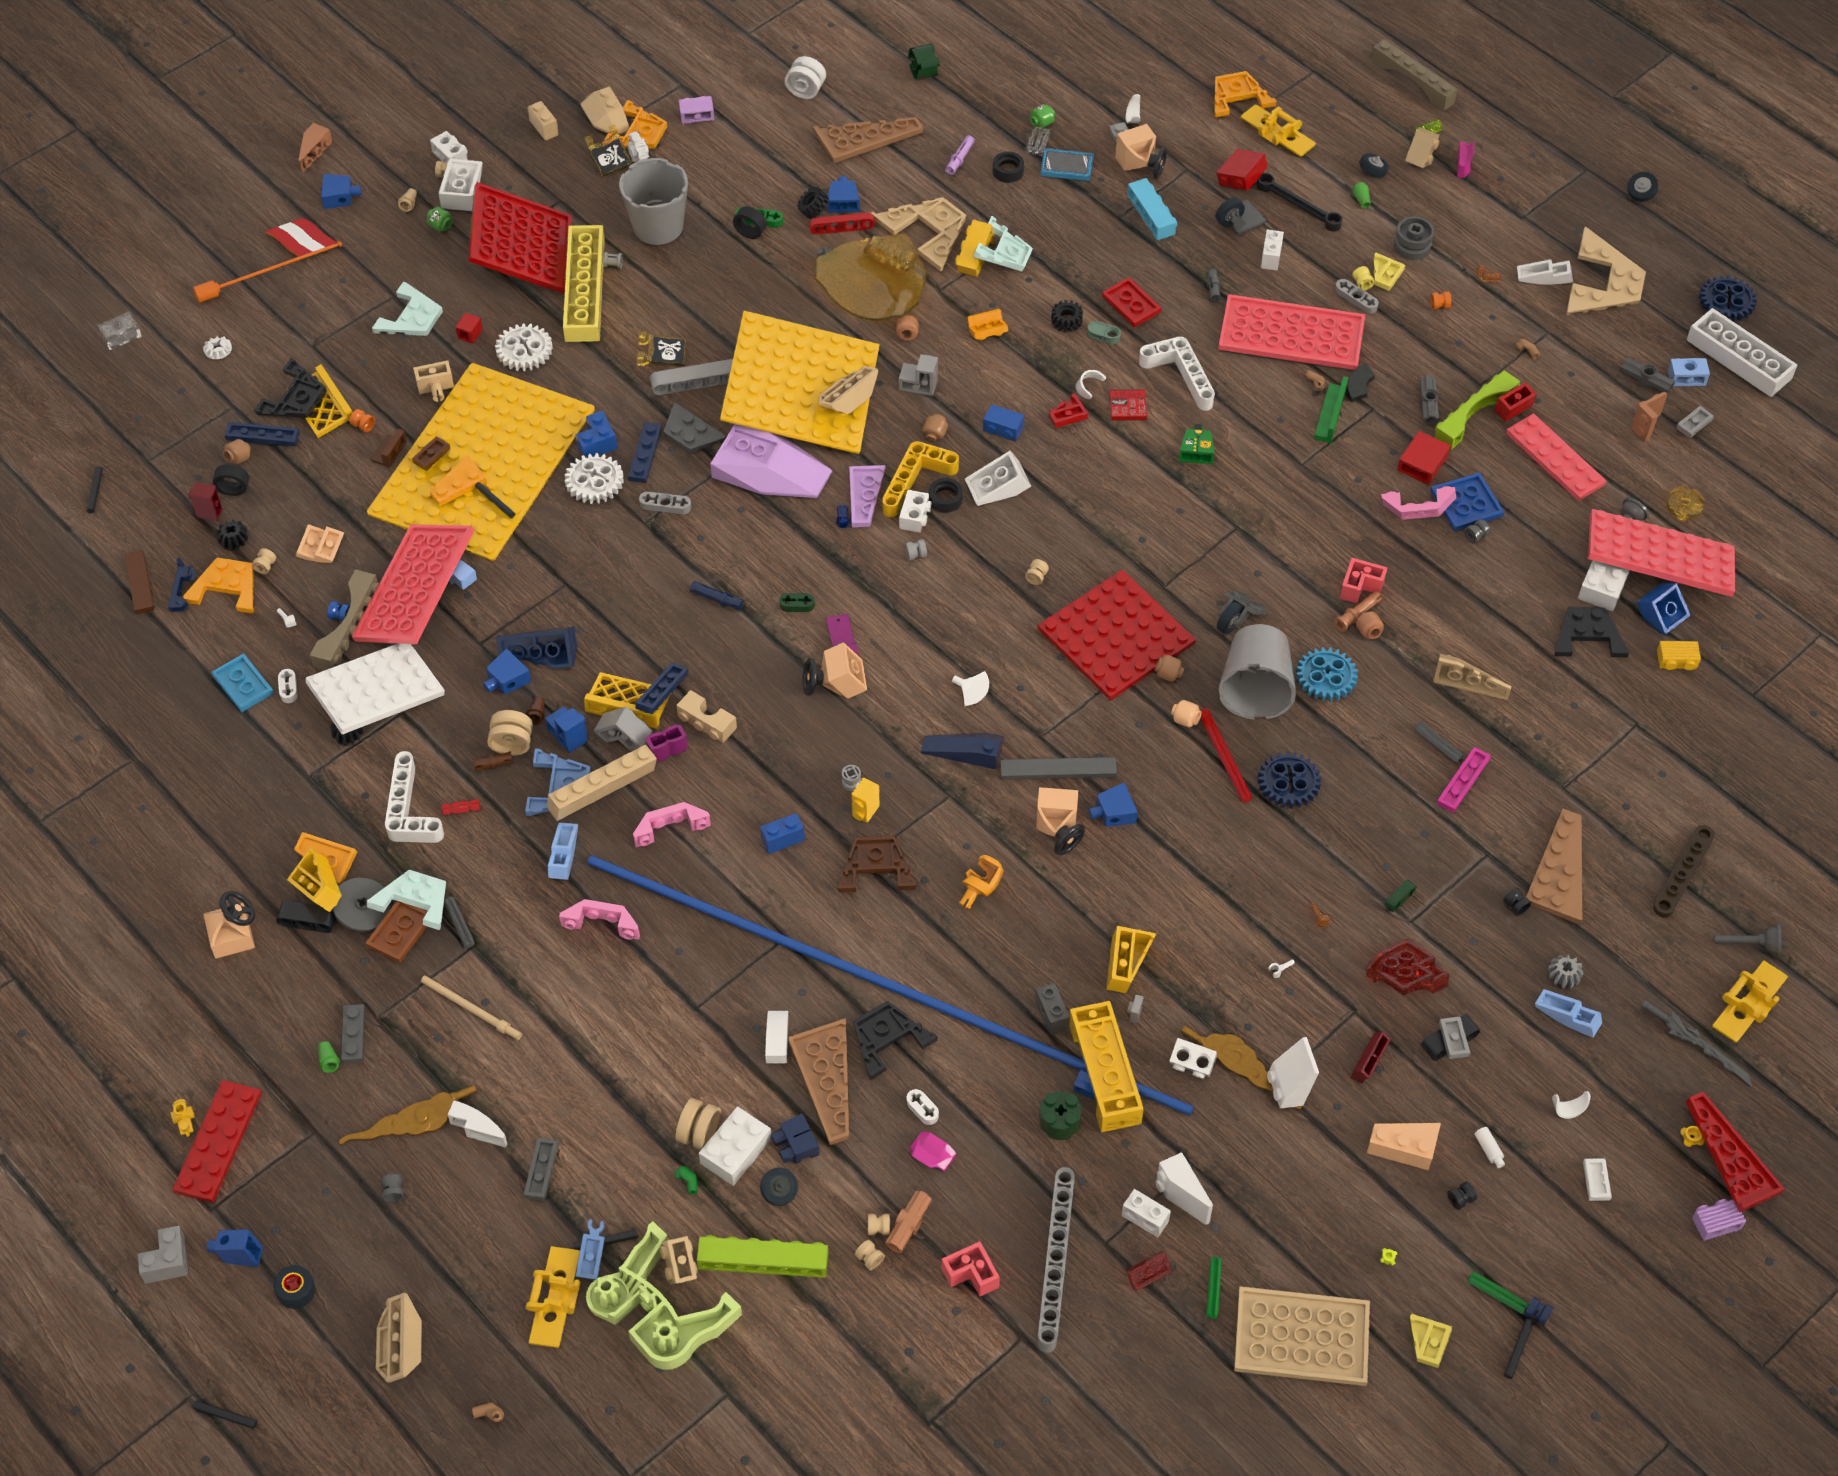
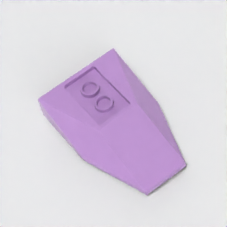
[710,424,832,498]

